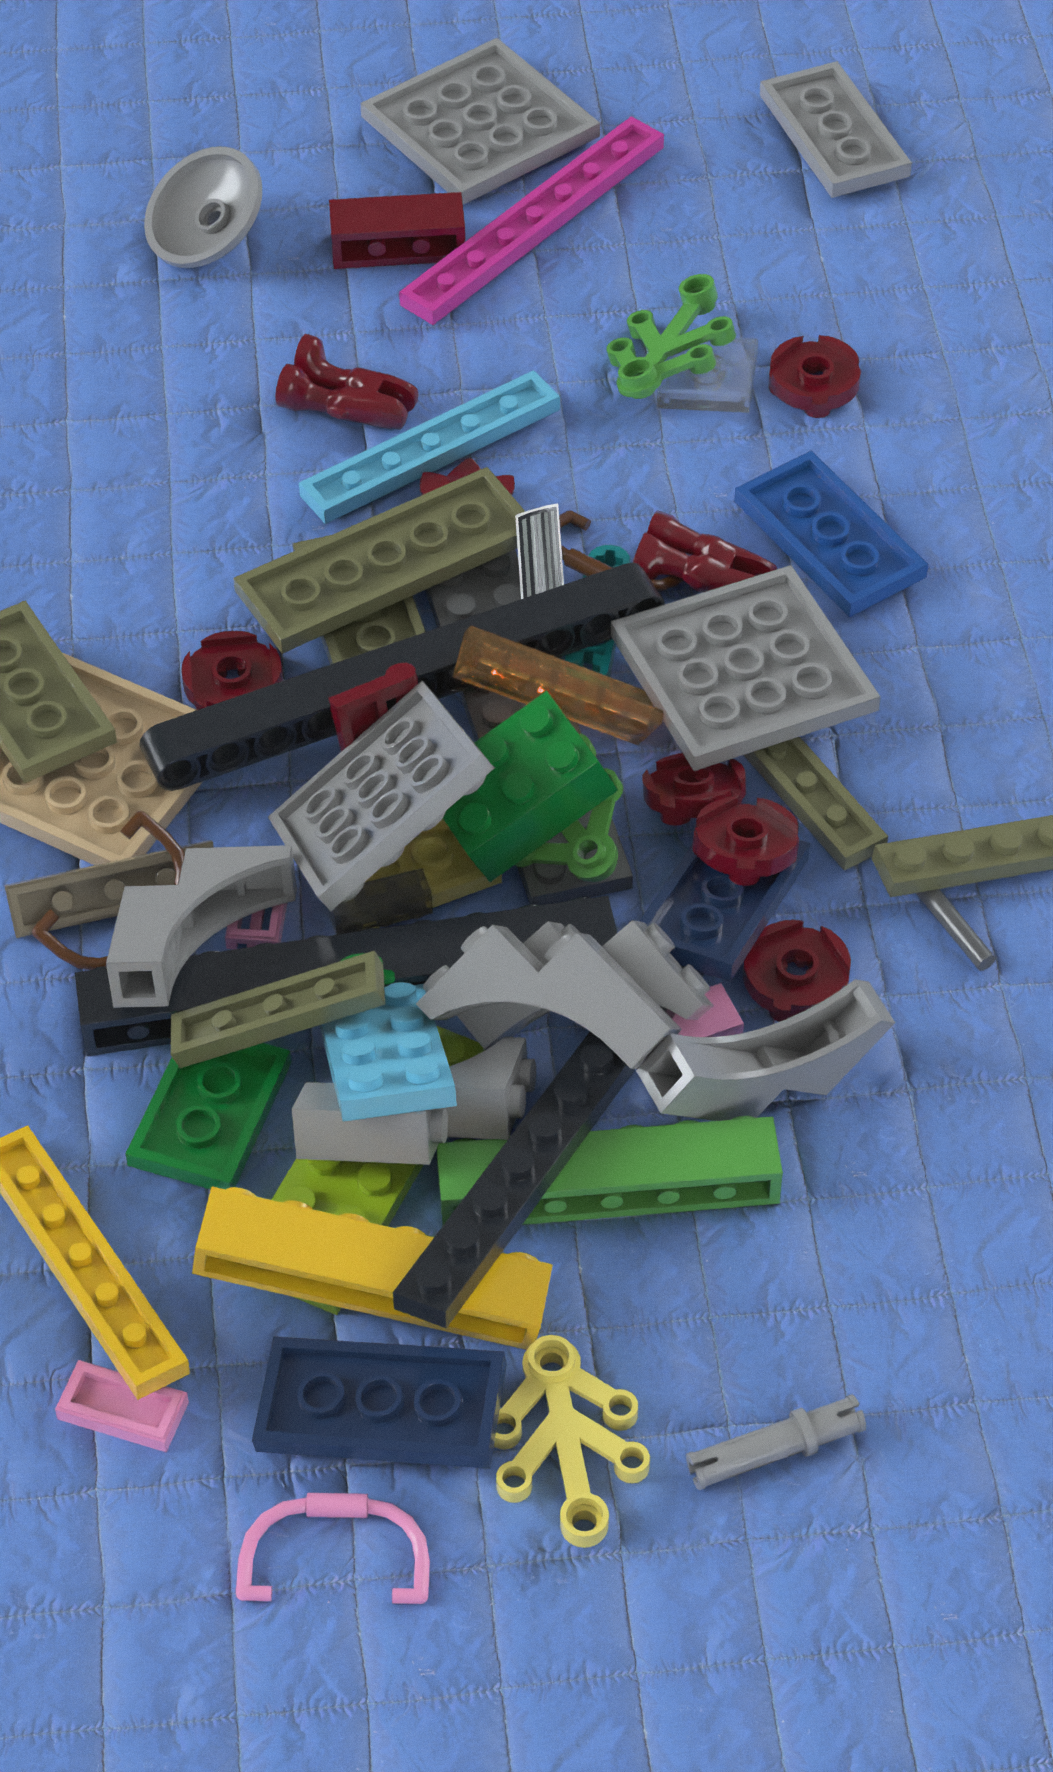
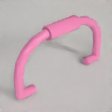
[236,1493,430,1604]

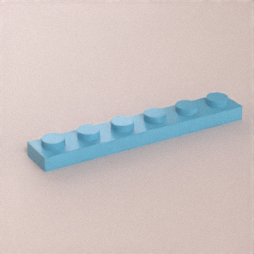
[299,370,560,524]

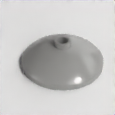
[144,146,262,268]

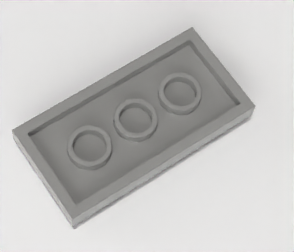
[760,61,912,198]

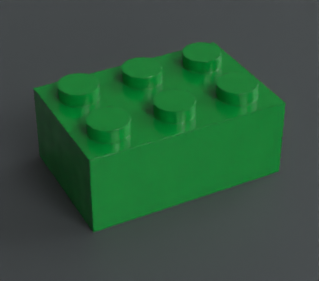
[443,690,618,882]

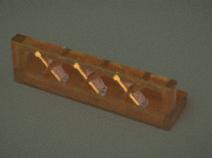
[453,626,664,745]

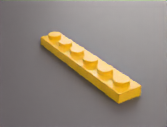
[0,1125,190,1400]

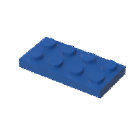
[734,450,929,618]

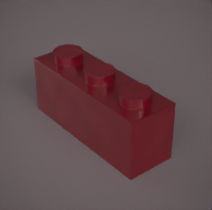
[329,192,466,269]

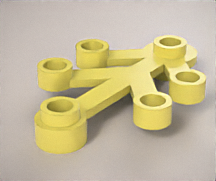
[494,1335,650,1548]

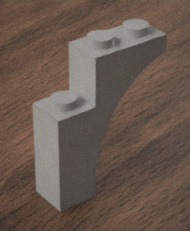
[106,845,297,1008]
[457,920,714,1049]
[416,925,682,1069]
[636,979,895,1121]
[292,1037,536,1165]

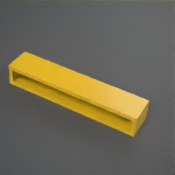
[192,1187,553,1350]

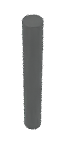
[916,889,996,971]

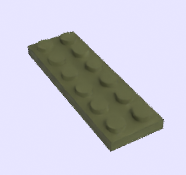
[233,467,526,654]

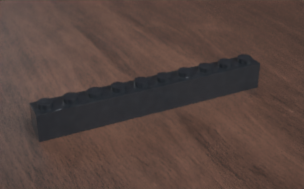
[75,895,617,1056]

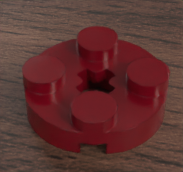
[768,335,861,418]
[181,631,283,710]
[642,753,746,826]
[692,796,799,886]
[743,919,851,1022]

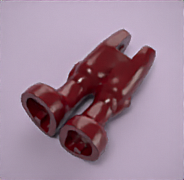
[275,334,419,430]
[633,510,777,593]

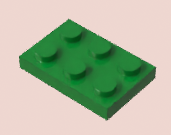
[125,1043,292,1190]

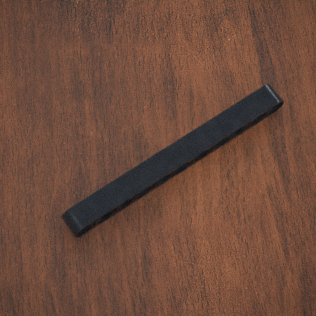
[139,563,665,791]

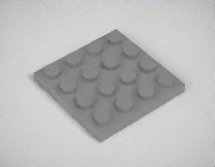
[360,38,600,205]
[611,565,880,771]
[268,681,494,911]

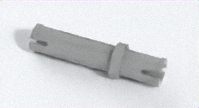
[686,1394,866,1490]

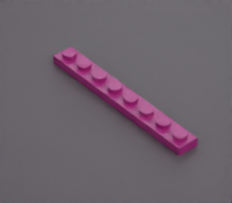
[399,116,664,325]

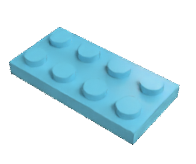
[320,982,457,1122]

